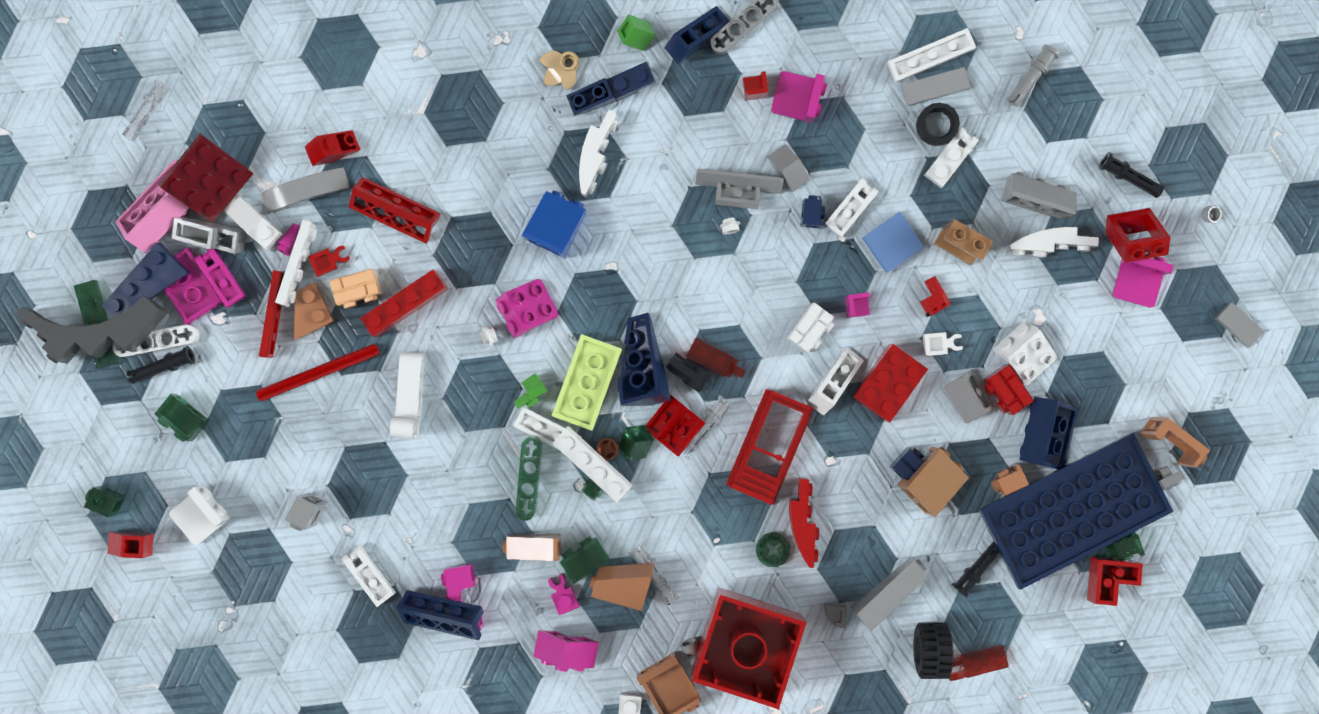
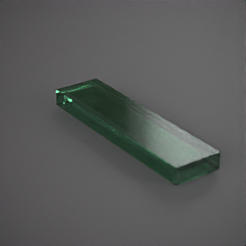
[74,280,120,369]

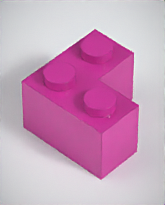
[533,630,599,672]

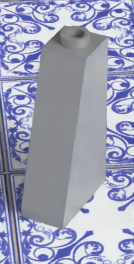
[851,557,928,631]

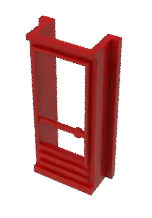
[726,389,814,505]

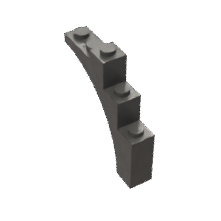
[16,296,168,364]

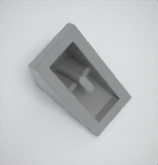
[767,144,810,192]

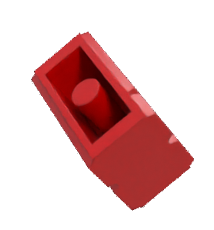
[984,364,1034,415]

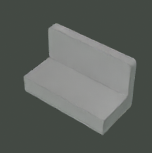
[944,369,995,423]

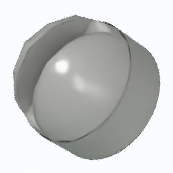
[1201,206,1222,223]
[680,638,699,657]

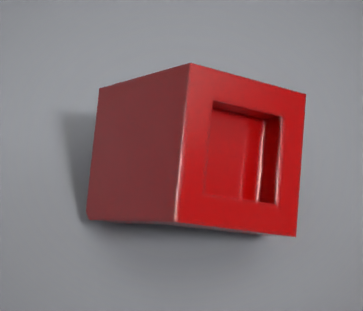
[742,71,768,101]

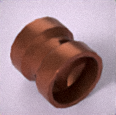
[596,438,619,460]

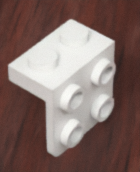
[993,320,1057,385]
[169,485,230,545]

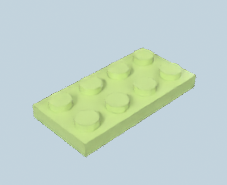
[551,334,622,431]

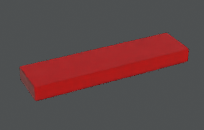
[259,270,285,358]

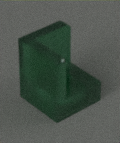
[618,425,654,461]

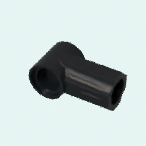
[665,353,712,393]

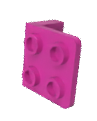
[771,71,827,123]
[1112,254,1174,308]
[495,279,558,338]

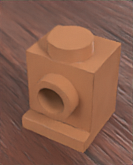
[991,464,1029,496]

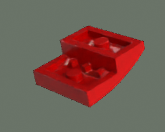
[644,394,705,457]

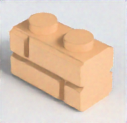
[330,268,382,309]

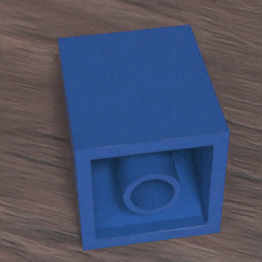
[522,190,587,258]

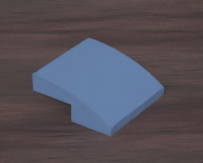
[862,212,924,273]

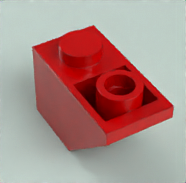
[304,130,361,166]
[107,531,154,559]

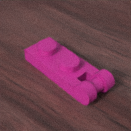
[194,249,246,308]

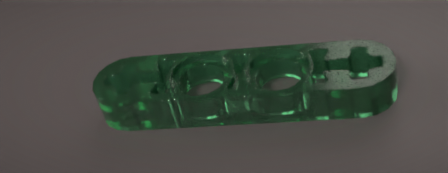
[516,436,542,521]

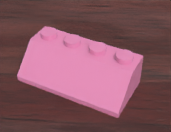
[115,159,189,254]

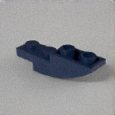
[566,61,656,116]

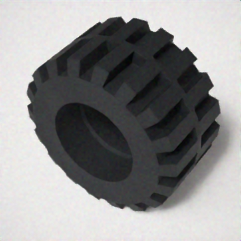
[913,622,954,679]

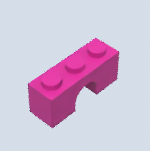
[441,563,484,631]

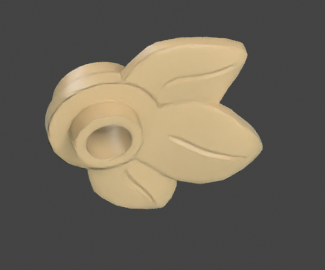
[539,51,580,90]

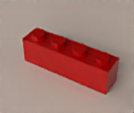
[360,269,449,337]

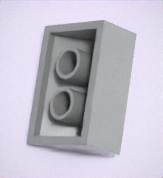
[1001,172,1077,220]

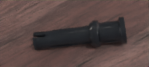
[1099,152,1164,198]
[127,346,195,384]
[952,541,1000,598]

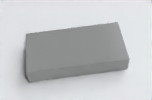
[1214,302,1264,348]

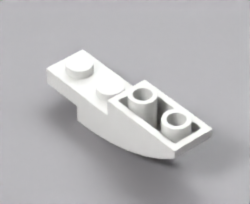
[579,110,619,198]
[1005,227,1099,257]

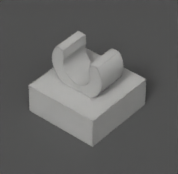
[1157,466,1185,492]

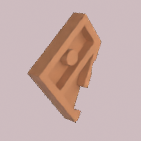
[294,282,335,340]

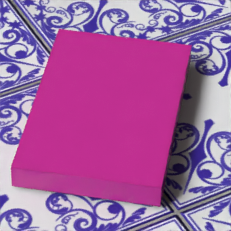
[164,247,223,325]

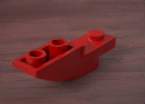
[789,478,819,568]

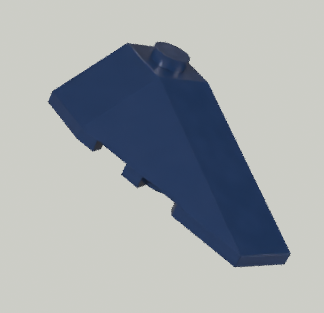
[618,313,670,406]

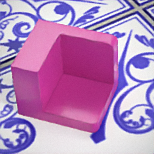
[845,292,870,318]

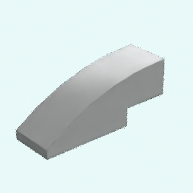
[171,217,246,254]

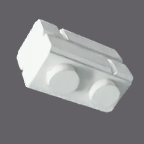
[786,302,834,353]

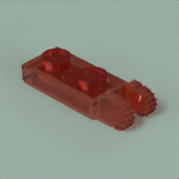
[949,645,1009,681]

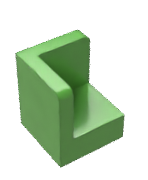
[617,14,655,51]

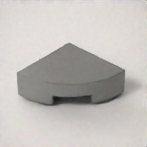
[824,603,847,629]

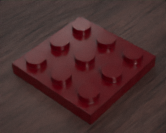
[158,133,254,223]

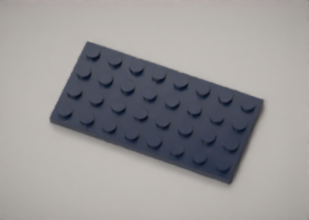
[978,433,1174,590]

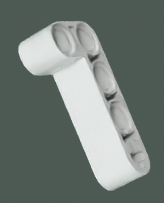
[390,352,424,438]

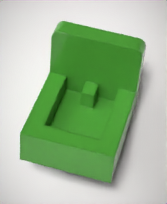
[514,373,547,409]

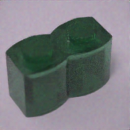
[154,393,209,442]
[559,536,610,584]

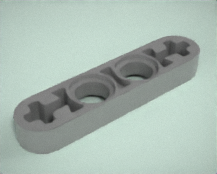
[710,0,779,55]

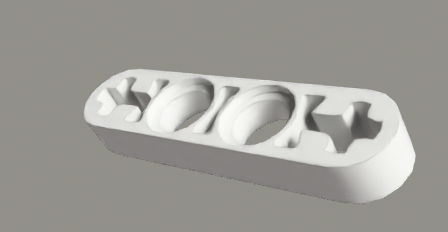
[113,325,200,357]

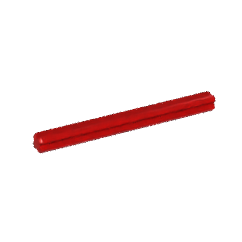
[256,344,380,401]

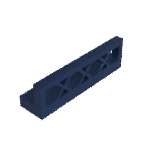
[396,590,484,641]

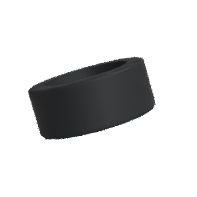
[916,102,960,146]

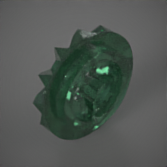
[756,532,790,567]

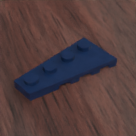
[101,243,191,318]

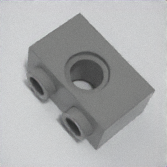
[285,493,328,531]

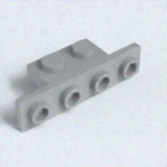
[695,169,784,209]

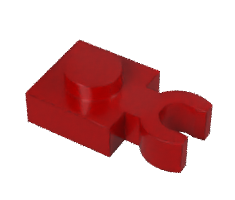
[308,246,350,277]

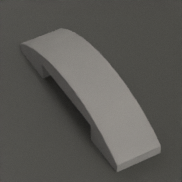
[261,167,351,214]

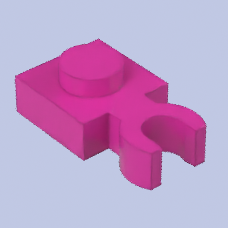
[548,573,580,615]

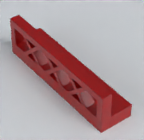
[348,177,441,244]

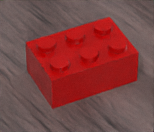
[851,344,928,423]

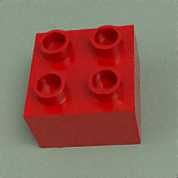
[691,587,807,710]

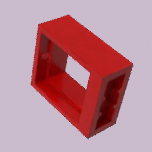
[1105,208,1171,263]

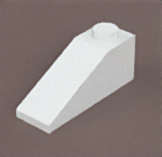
[223,194,284,252]
[806,347,864,416]

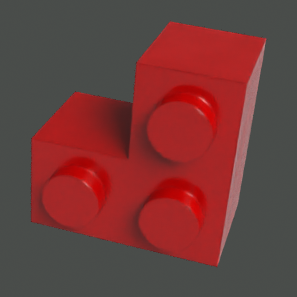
[1087,557,1143,606]

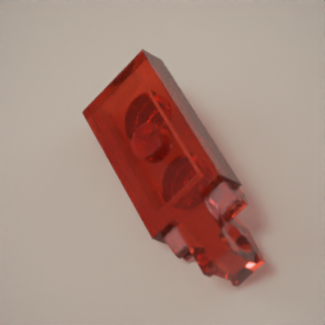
[686,338,746,378]

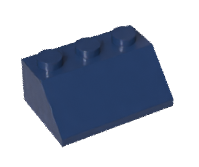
[1019,396,1078,470]

